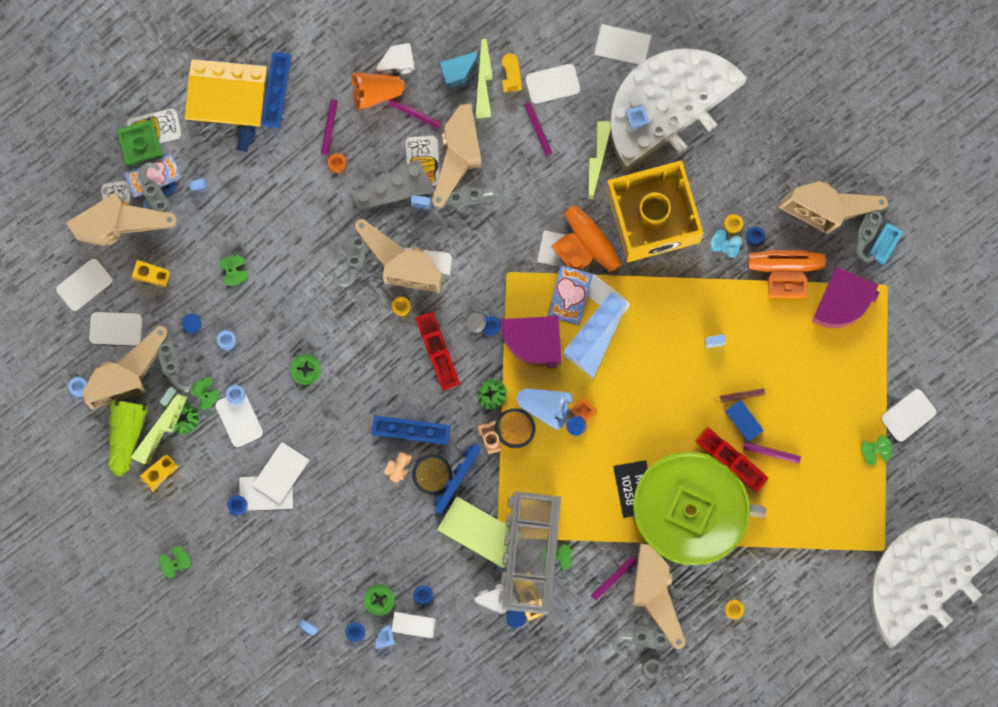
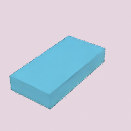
[868,223,903,265]

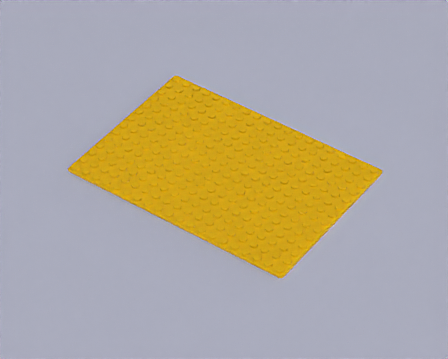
[498,272,888,551]

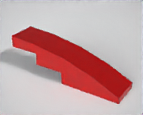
[415,311,460,391]
[694,427,769,493]

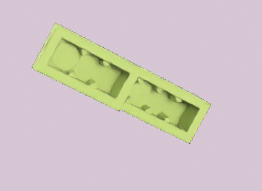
[476,39,492,119]
[588,121,611,199]
[130,394,187,465]

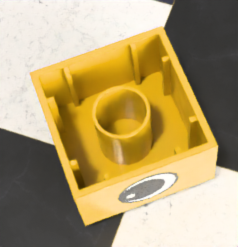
[606,160,703,263]

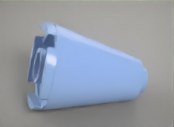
[516,388,572,430]

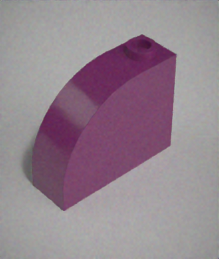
[812,267,880,328]
[501,316,561,368]

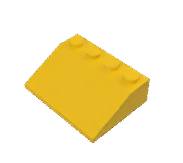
[185,59,268,126]

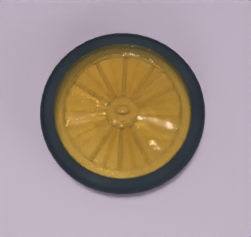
[495,408,535,448]
[412,454,452,495]

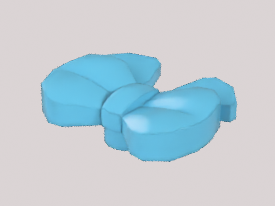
[711,230,742,258]

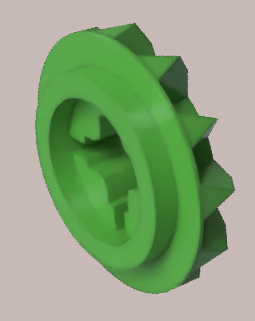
[290,354,321,385]
[477,379,507,410]
[173,403,199,434]
[363,584,395,616]

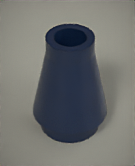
[236,125,256,152]

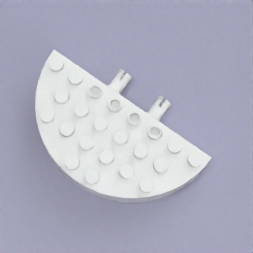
[610,49,747,172]
[870,518,998,648]

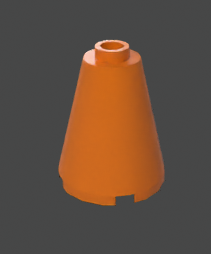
[351,72,405,110]

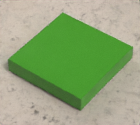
[116,119,163,167]

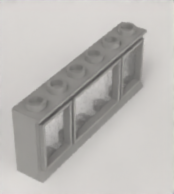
[499,491,561,615]

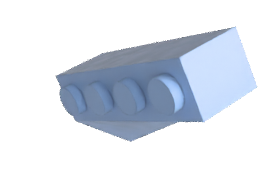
[563,292,626,379]

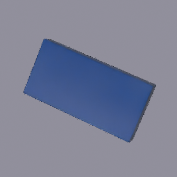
[725,400,764,442]

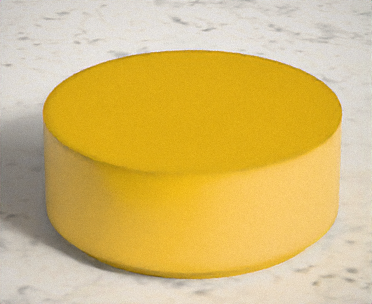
[724,214,743,234]
[392,296,411,316]
[724,600,744,620]

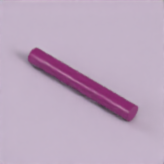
[388,98,442,129]
[321,99,338,156]
[524,102,553,156]
[743,442,801,463]
[590,555,637,601]

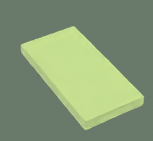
[437,496,523,568]

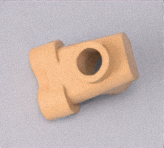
[477,421,501,454]
[384,452,412,482]

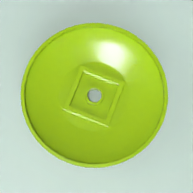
[633,452,750,565]

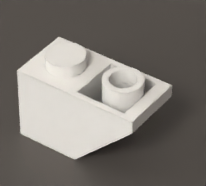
[376,43,415,76]
[474,584,518,614]

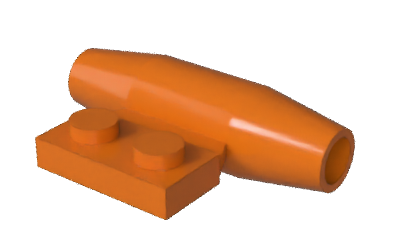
[551,204,622,273]
[748,250,826,298]

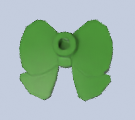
[220,255,249,286]
[191,377,219,410]
[861,435,893,465]
[541,544,572,571]
[158,546,192,578]

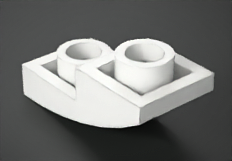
[392,612,436,638]

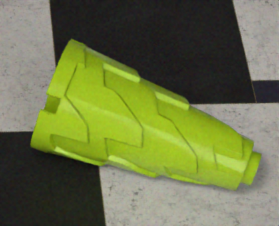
[108,400,149,477]

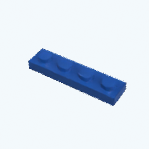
[261,52,292,129]
[372,415,451,445]
[433,444,481,515]

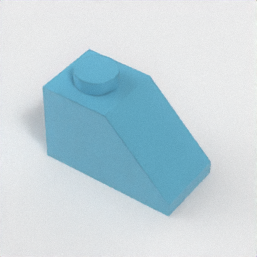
[440,52,477,89]

